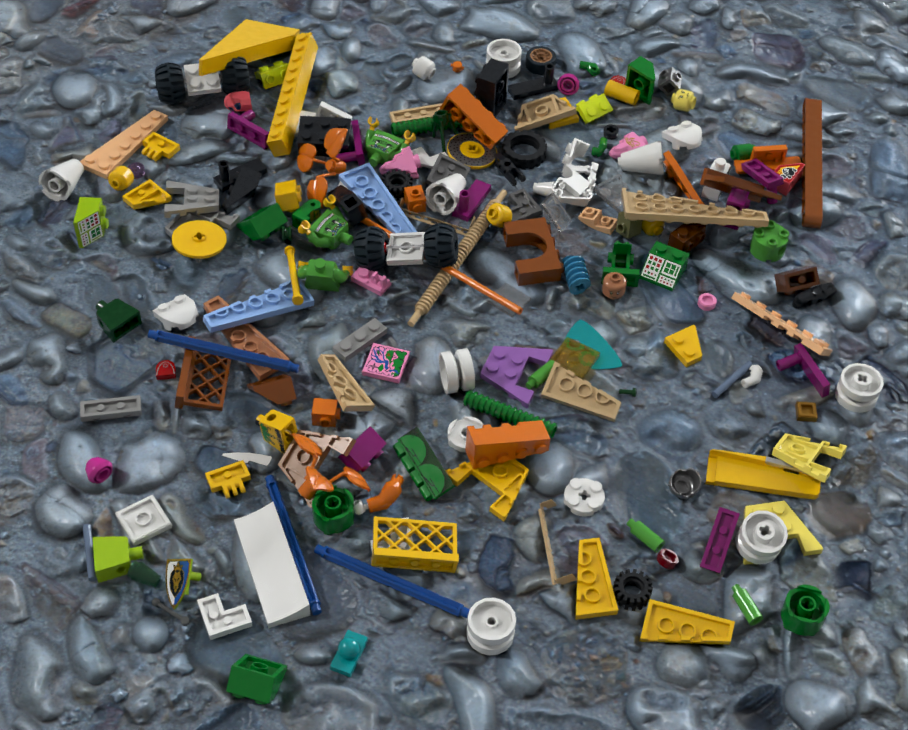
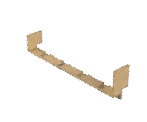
[399,198,476,235]
[538,499,577,585]

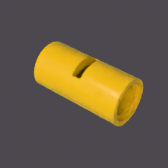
[604,80,640,106]

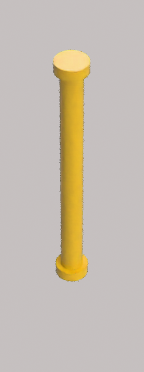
[284,245,304,305]

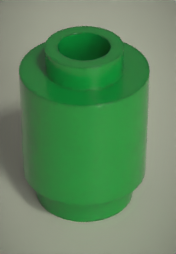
[730,143,755,160]

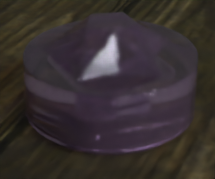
[128,162,145,179]

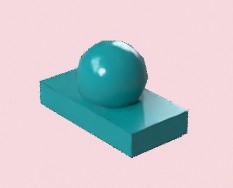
[330,630,368,677]

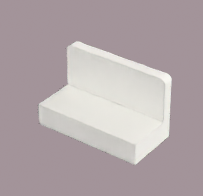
[315,101,352,120]

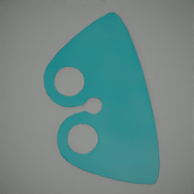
[564,319,622,369]

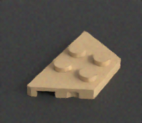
[514,94,577,131]

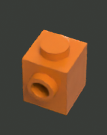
[404,185,426,214]
[311,398,341,427]

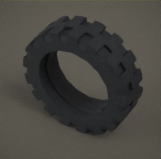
[502,130,547,170]

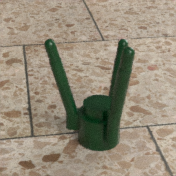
[432,110,458,153]

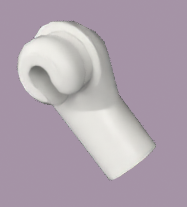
[741,365,763,388]

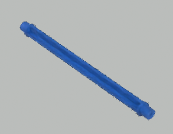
[148,330,300,373]
[265,475,322,615]
[314,544,470,618]

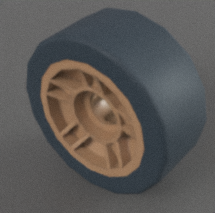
[525,46,556,75]

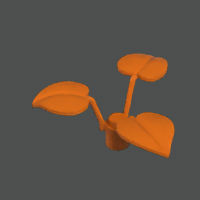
[297,128,348,208]
[290,433,371,500]

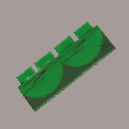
[393,427,455,501]

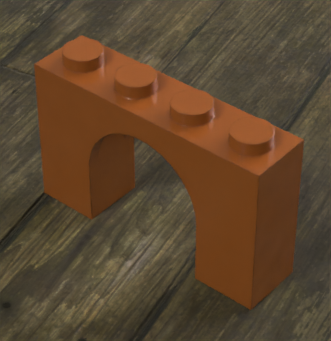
[503,217,564,286]

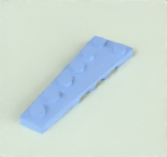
[339,163,417,233]
[203,277,315,333]

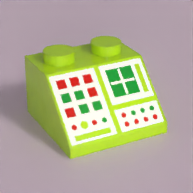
[73,197,109,248]

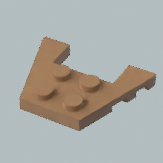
[278,430,356,508]

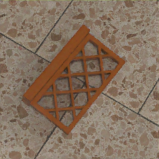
[700,168,782,203]
[175,336,231,411]

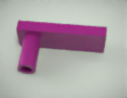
[227,110,269,149]
[336,120,366,166]
[741,159,784,204]
[452,179,491,222]
[776,343,830,398]
[700,507,740,574]

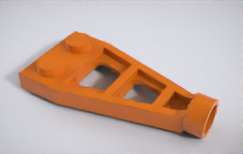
[663,150,705,205]

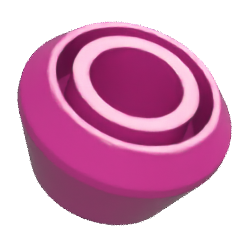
[557,73,579,96]
[85,457,112,484]

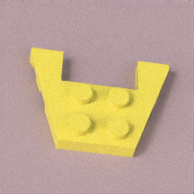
[772,433,847,483]
[743,501,823,565]

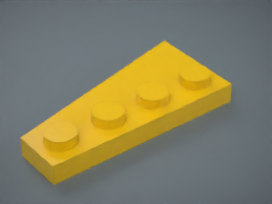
[575,538,618,620]

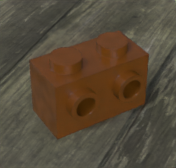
[668,223,706,253]
[774,266,820,295]

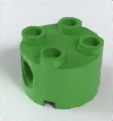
[750,220,789,262]

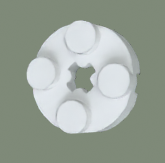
[447,416,484,453]
[563,478,605,517]

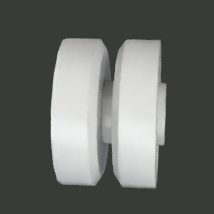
[486,39,522,78]
[439,348,475,394]
[835,363,884,413]
[735,511,788,564]
[466,598,516,655]

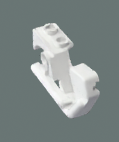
[549,138,599,207]

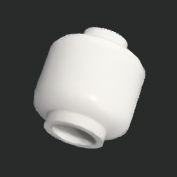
[411,56,436,80]

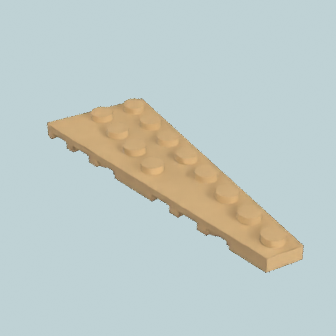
[621,188,769,228]

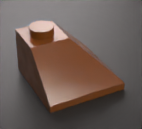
[247,374,297,406]

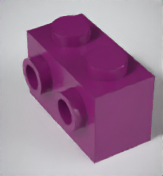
[724,187,751,230]
[338,426,387,472]

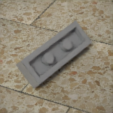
[332,318,387,362]
[80,395,142,422]

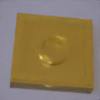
[550,337,600,380]

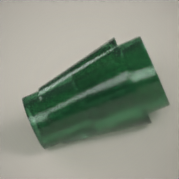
[127,561,161,587]

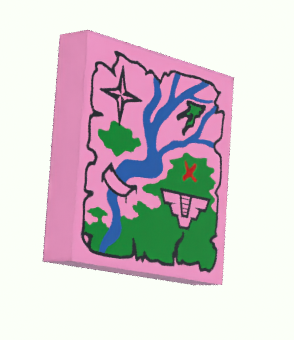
[362,343,410,384]

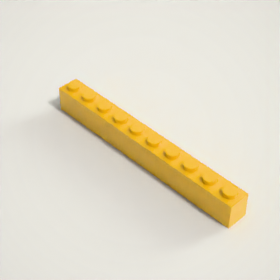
[266,32,318,157]

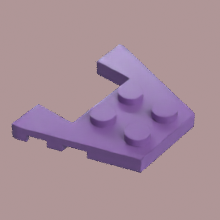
[480,346,553,408]

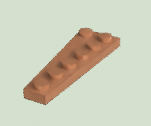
[203,295,290,381]

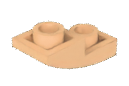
[578,207,617,235]

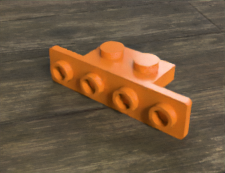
[734,145,802,174]

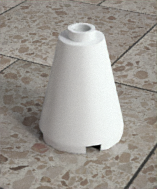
[618,141,664,175]
[39,159,84,201]
[425,173,466,215]

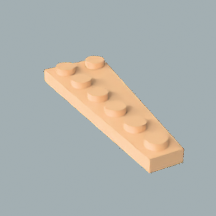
[80,110,168,180]
[731,291,833,357]

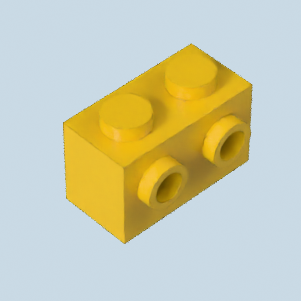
[275,179,302,212]

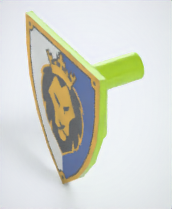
[165,559,201,610]

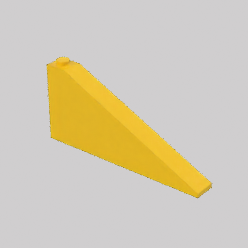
[199,19,300,76]

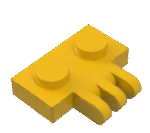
[141,131,180,161]
[205,460,251,499]

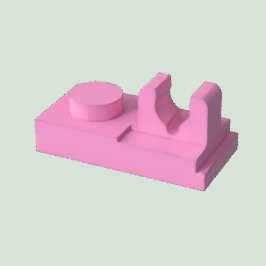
[351,267,391,296]

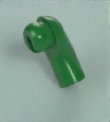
[579,61,600,76]
[591,137,608,157]

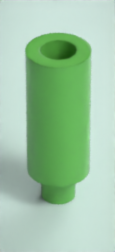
[525,360,555,389]
[626,518,665,553]
[732,584,763,626]

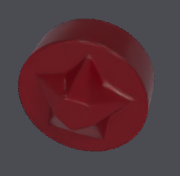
[656,549,679,569]

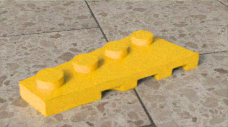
[639,599,735,645]

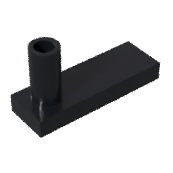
[508,63,558,100]
[213,158,268,192]

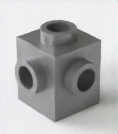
[658,67,682,97]

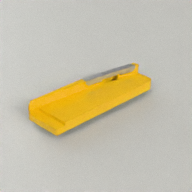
[705,449,821,500]

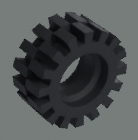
[382,169,413,201]
[613,569,653,611]

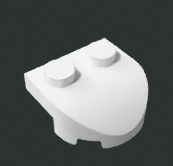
[662,121,702,150]
[152,294,199,331]

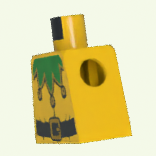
[255,409,298,454]

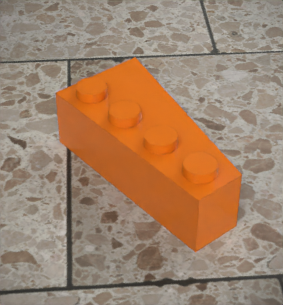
[439,84,508,150]
[465,420,550,469]

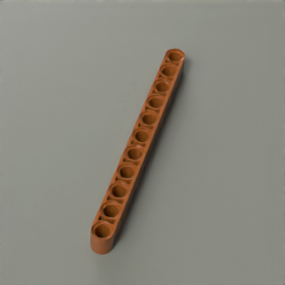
[802,98,823,229]

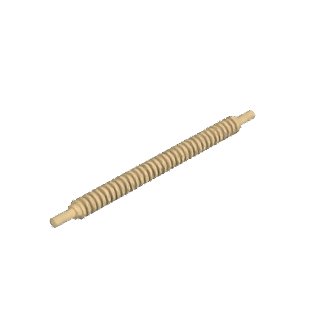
[407,189,507,327]

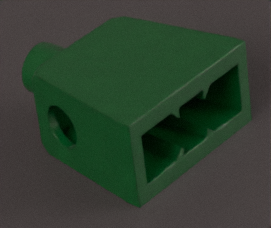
[96,299,142,343]

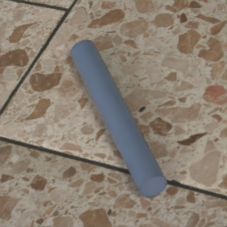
[712,361,753,398]
[83,524,97,581]

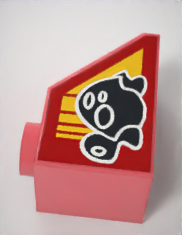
[774,163,805,196]

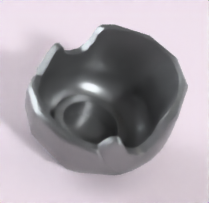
[669,467,702,499]

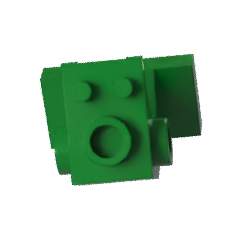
[601,241,640,287]

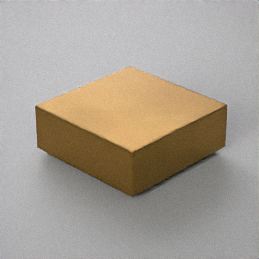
[795,401,818,422]

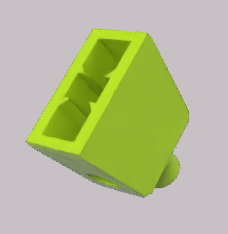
[93,536,144,583]

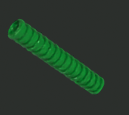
[391,117,463,137]
[463,390,557,439]

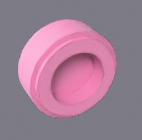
[697,293,717,311]

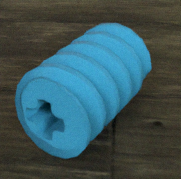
[562,255,591,295]

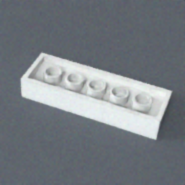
[234,502,310,628]

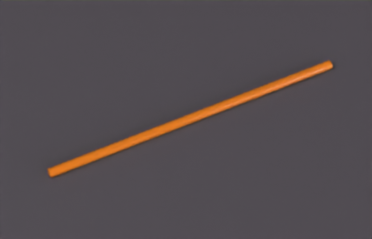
[360,218,523,315]

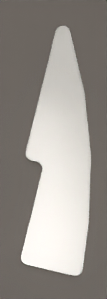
[222,452,272,466]

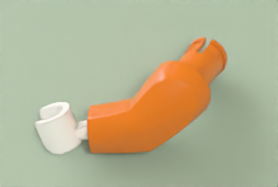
[353,474,404,515]

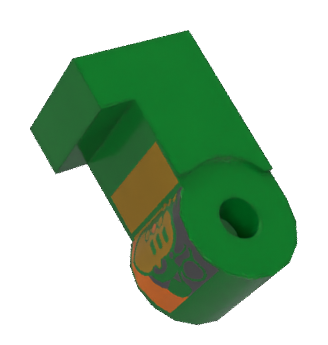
[292,199,321,229]

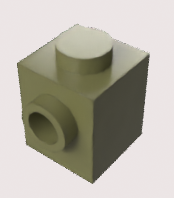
[616,211,643,239]

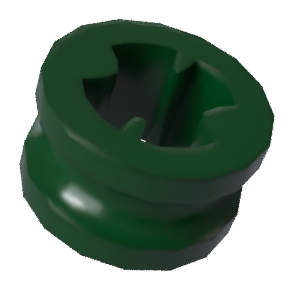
[282,226,292,242]

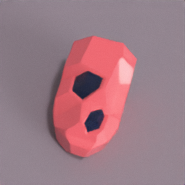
[224,91,252,112]

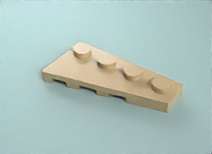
[318,354,375,412]
[541,361,621,422]

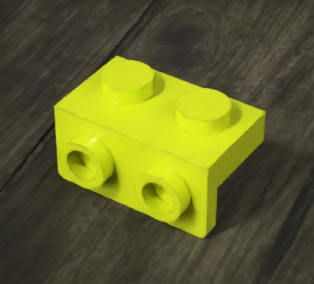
[254,61,288,89]
[576,93,613,125]

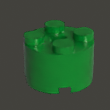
[312,485,354,535]
[781,585,830,636]

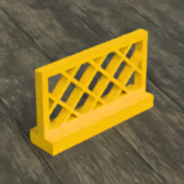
[371,516,459,573]

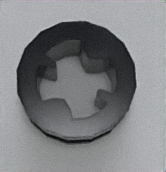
[603,124,619,140]

